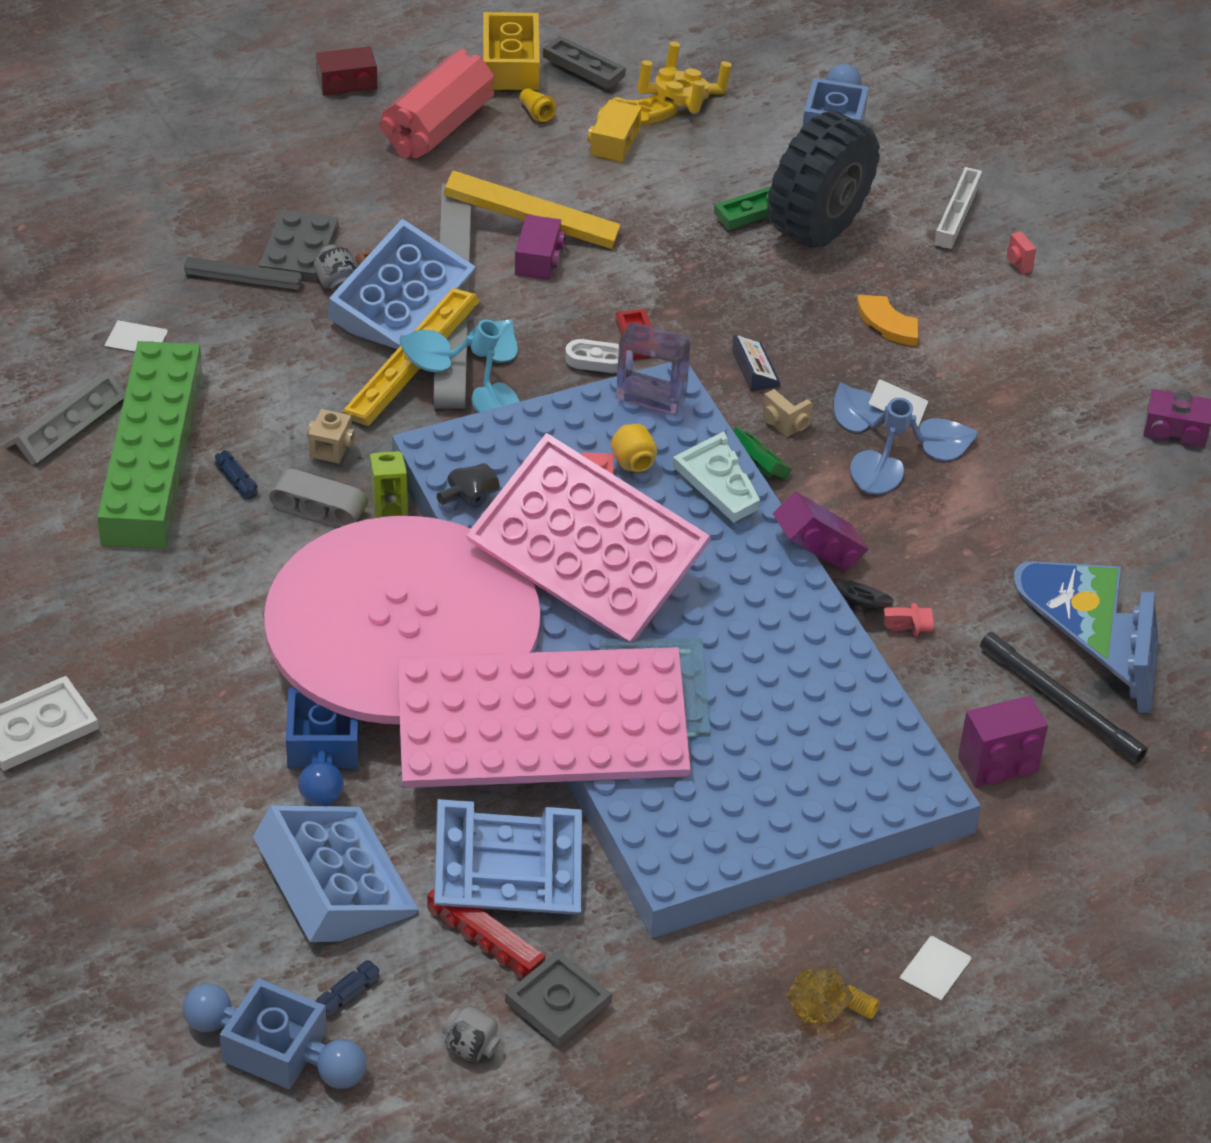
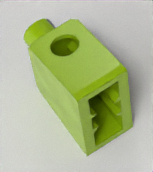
[370,451,408,518]

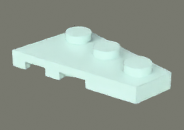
[672,431,760,523]

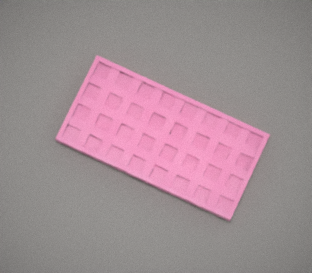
[398,647,690,788]

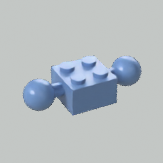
[802,64,869,127]
[182,978,367,1090]

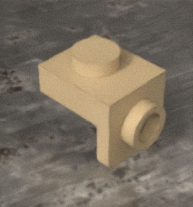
[762,389,813,438]

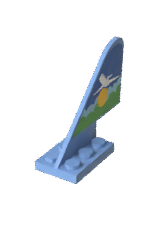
[1014,561,1159,713]

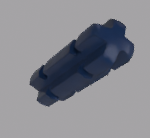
[214,450,258,499]
[315,960,380,1017]

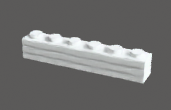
[934,167,982,249]

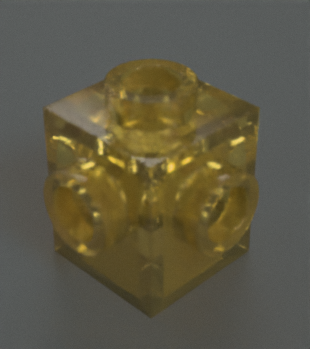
[785,967,854,1024]

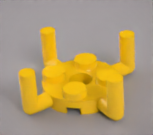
[637,42,732,114]

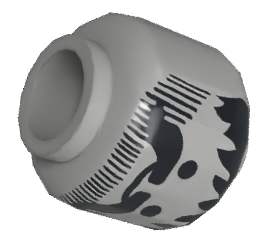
[314,244,356,292]
[442,1005,501,1063]

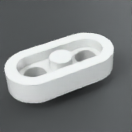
[565,339,627,373]

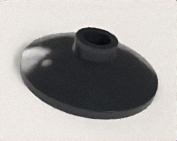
[831,578,894,613]

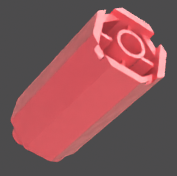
[379,49,494,159]

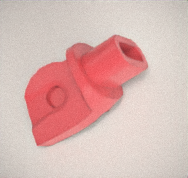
[884,603,934,637]

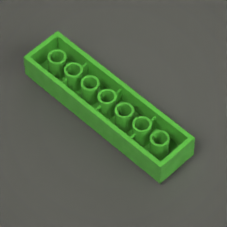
[97,341,202,549]

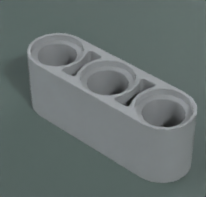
[269,469,368,528]

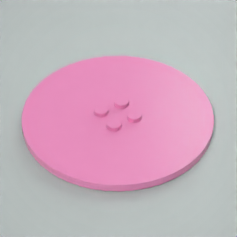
[264,516,540,724]

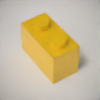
[587,100,641,162]

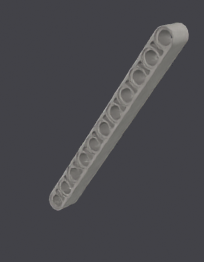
[434,184,471,409]

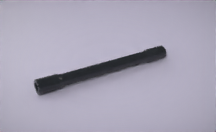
[980,632,1148,764]

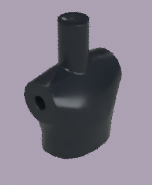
[436,463,500,507]

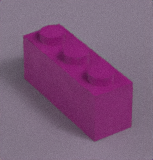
[772,491,869,572]

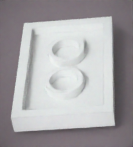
[0,676,99,771]

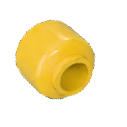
[610,424,658,472]

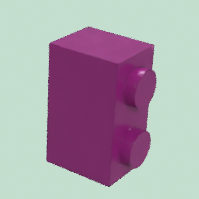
[515,214,566,280]

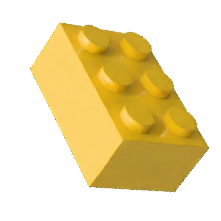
[483,12,540,91]

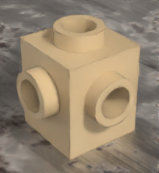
[307,409,356,464]

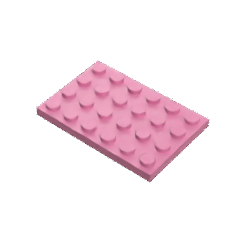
[466,433,711,646]

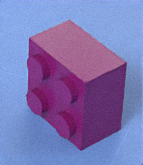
[958,695,1048,787]

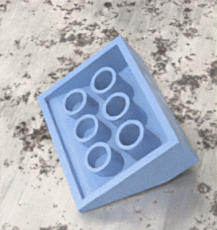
[328,219,476,349]
[253,805,419,942]

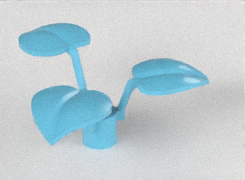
[399,319,519,413]

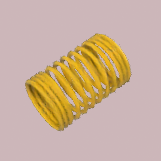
[840,985,880,1020]

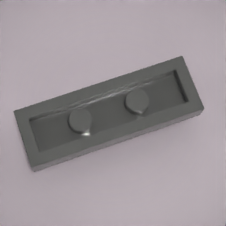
[543,36,626,89]

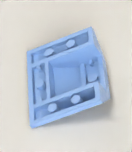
[434,799,582,915]

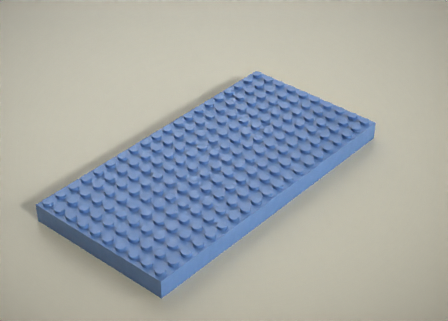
[392,358,981,939]

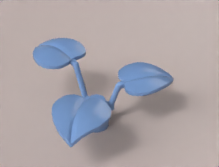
[834,383,977,495]

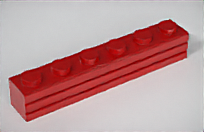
[427,889,545,979]

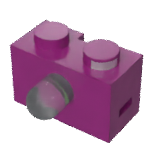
[1143,389,1211,447]

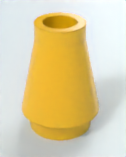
[519,88,556,122]

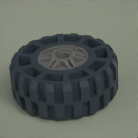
[767,111,880,247]

